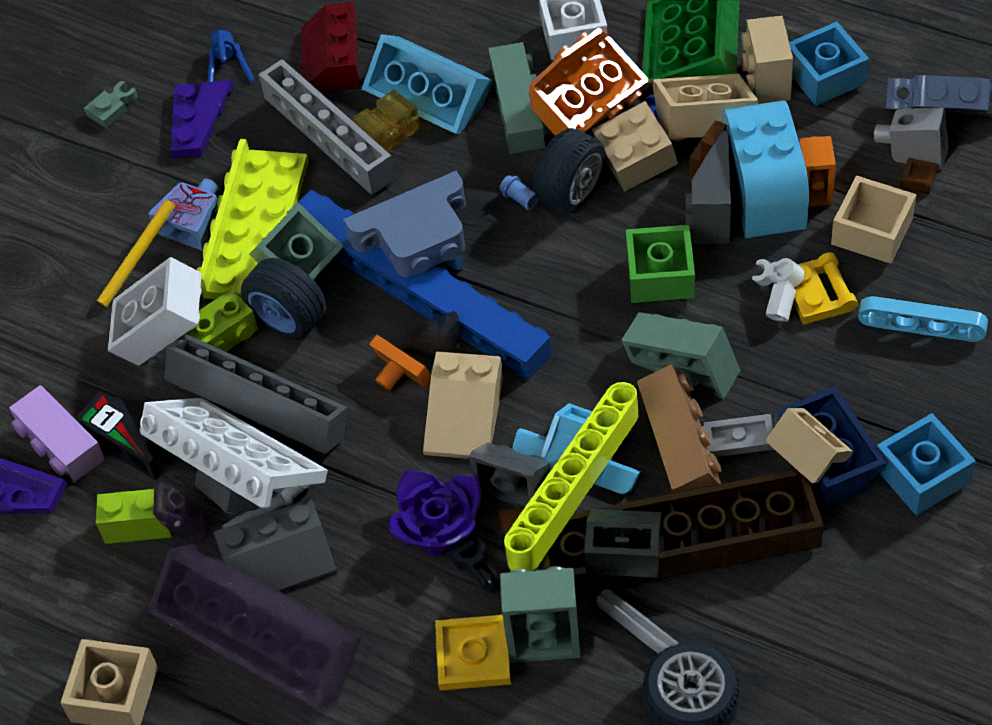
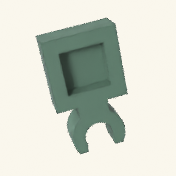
[84,81,138,128]

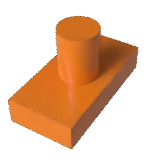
[369,335,431,391]

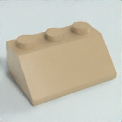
[653,74,758,141]

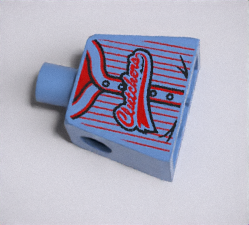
[148,179,218,251]

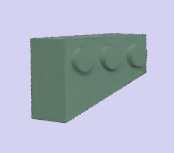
[621,312,741,400]

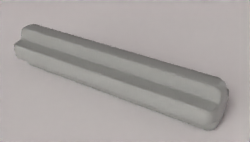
[596,589,679,654]

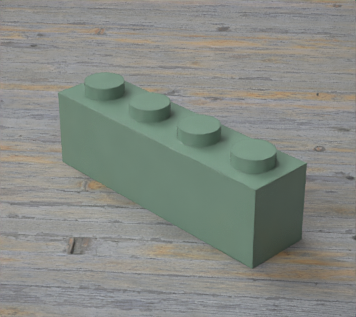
[488,42,549,154]

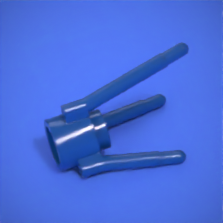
[207,30,255,82]

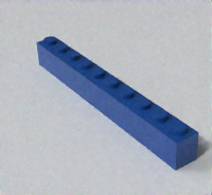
[287,190,552,381]

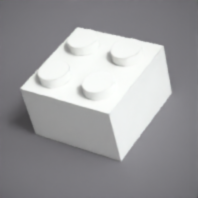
[539,0,607,60]

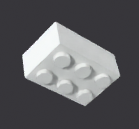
[108,257,202,366]

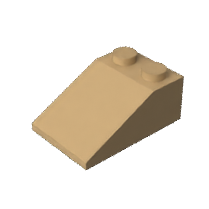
[423,351,503,459]

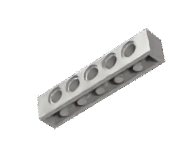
[259,59,395,195]

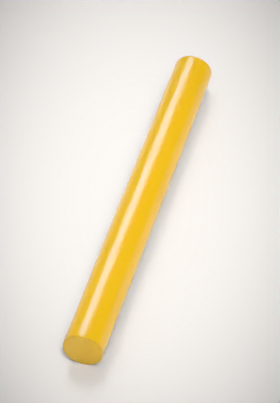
[97,199,176,308]

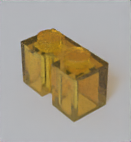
[351,89,420,152]

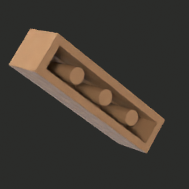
[637,364,721,493]

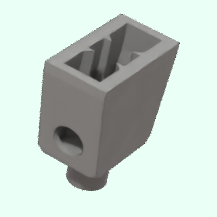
[874,107,949,171]

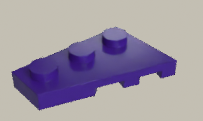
[171,80,234,158]
[0,458,67,514]

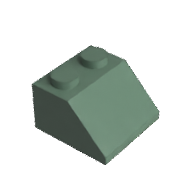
[249,203,344,279]

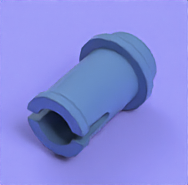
[500,175,539,210]

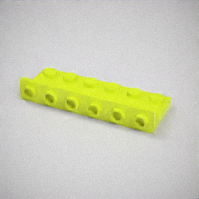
[197,139,309,299]

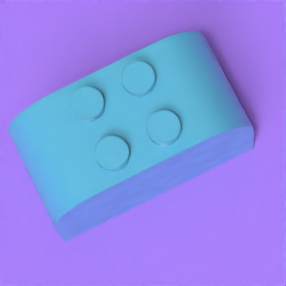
[721,100,809,238]

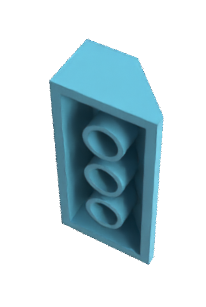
[362,35,493,134]

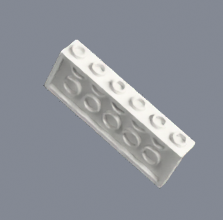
[140,398,328,508]

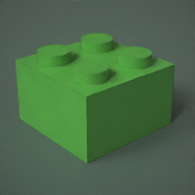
[626,225,695,303]

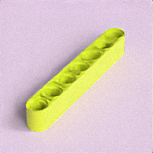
[504,382,638,571]

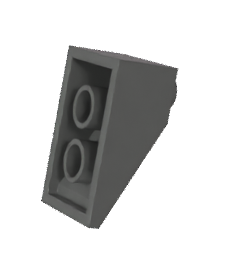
[685,131,731,244]

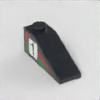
[75,391,160,481]

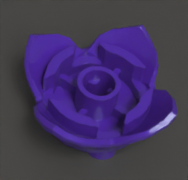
[388,470,481,556]

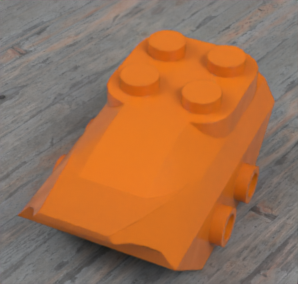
[529,28,652,136]

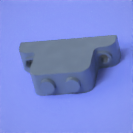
[885,75,992,116]
[343,171,466,277]

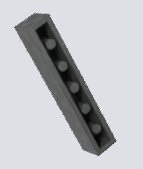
[164,334,347,454]

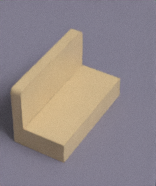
[766,408,853,483]

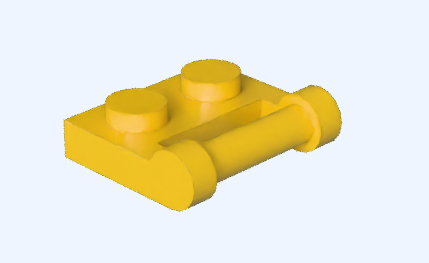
[793,252,858,325]

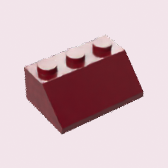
[301,2,360,92]

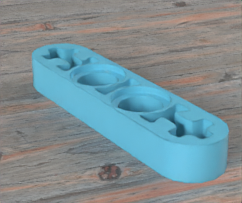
[858,296,988,342]

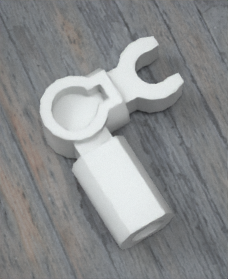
[752,258,804,322]

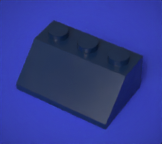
[773,387,887,510]

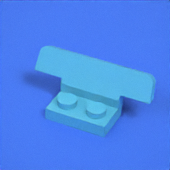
[512,403,641,495]

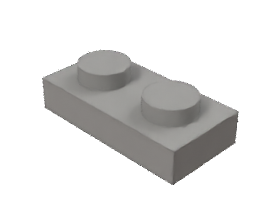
[704,414,775,457]

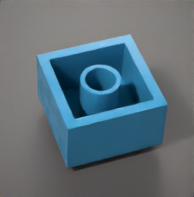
[789,21,869,106]
[877,413,976,516]

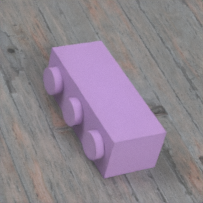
[9,385,105,483]

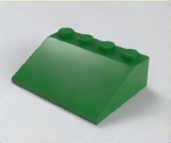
[642,0,739,90]

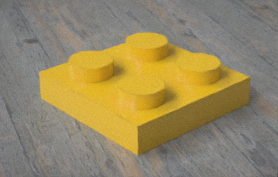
[435,615,511,691]

